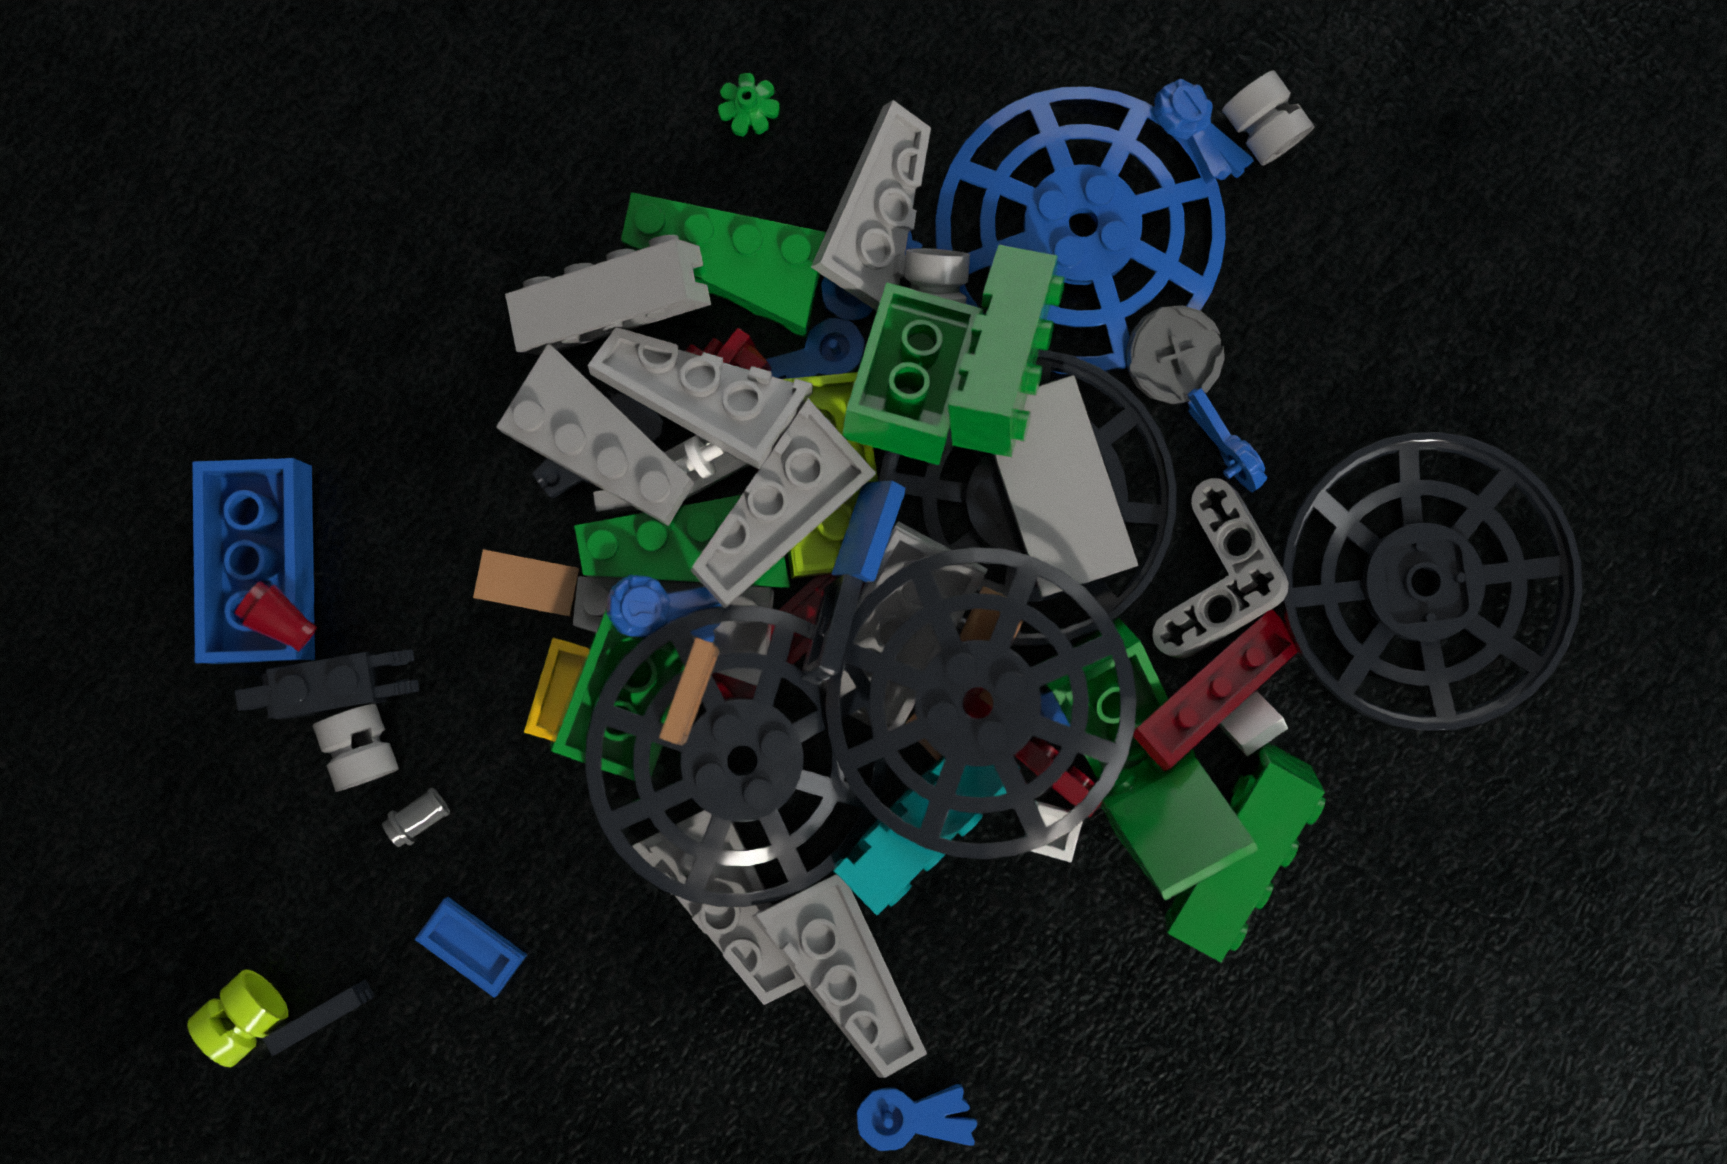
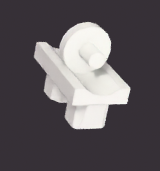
[664,435,750,500]

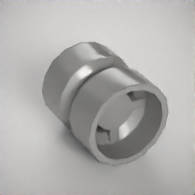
[1222,70,1315,166]
[904,248,970,304]
[313,704,399,792]

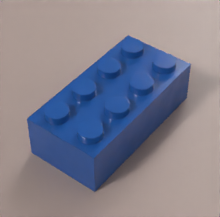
[193,458,315,664]

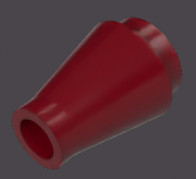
[235,581,318,652]

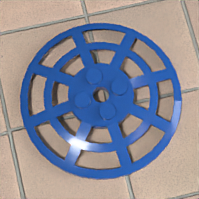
[935,87,1226,375]

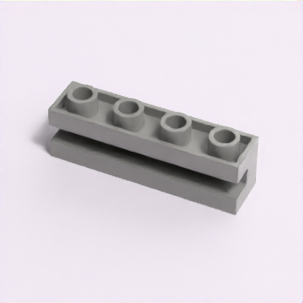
[505,235,711,356]

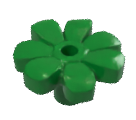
[718,73,780,137]

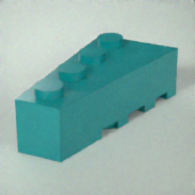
[834,756,1020,915]

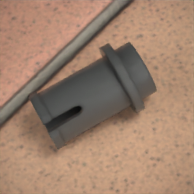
[382,788,450,847]

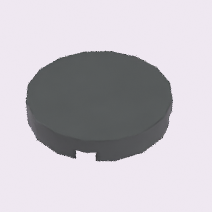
[1126,305,1225,404]

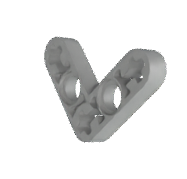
[1152,478,1289,659]

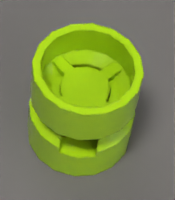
[187,969,289,1067]

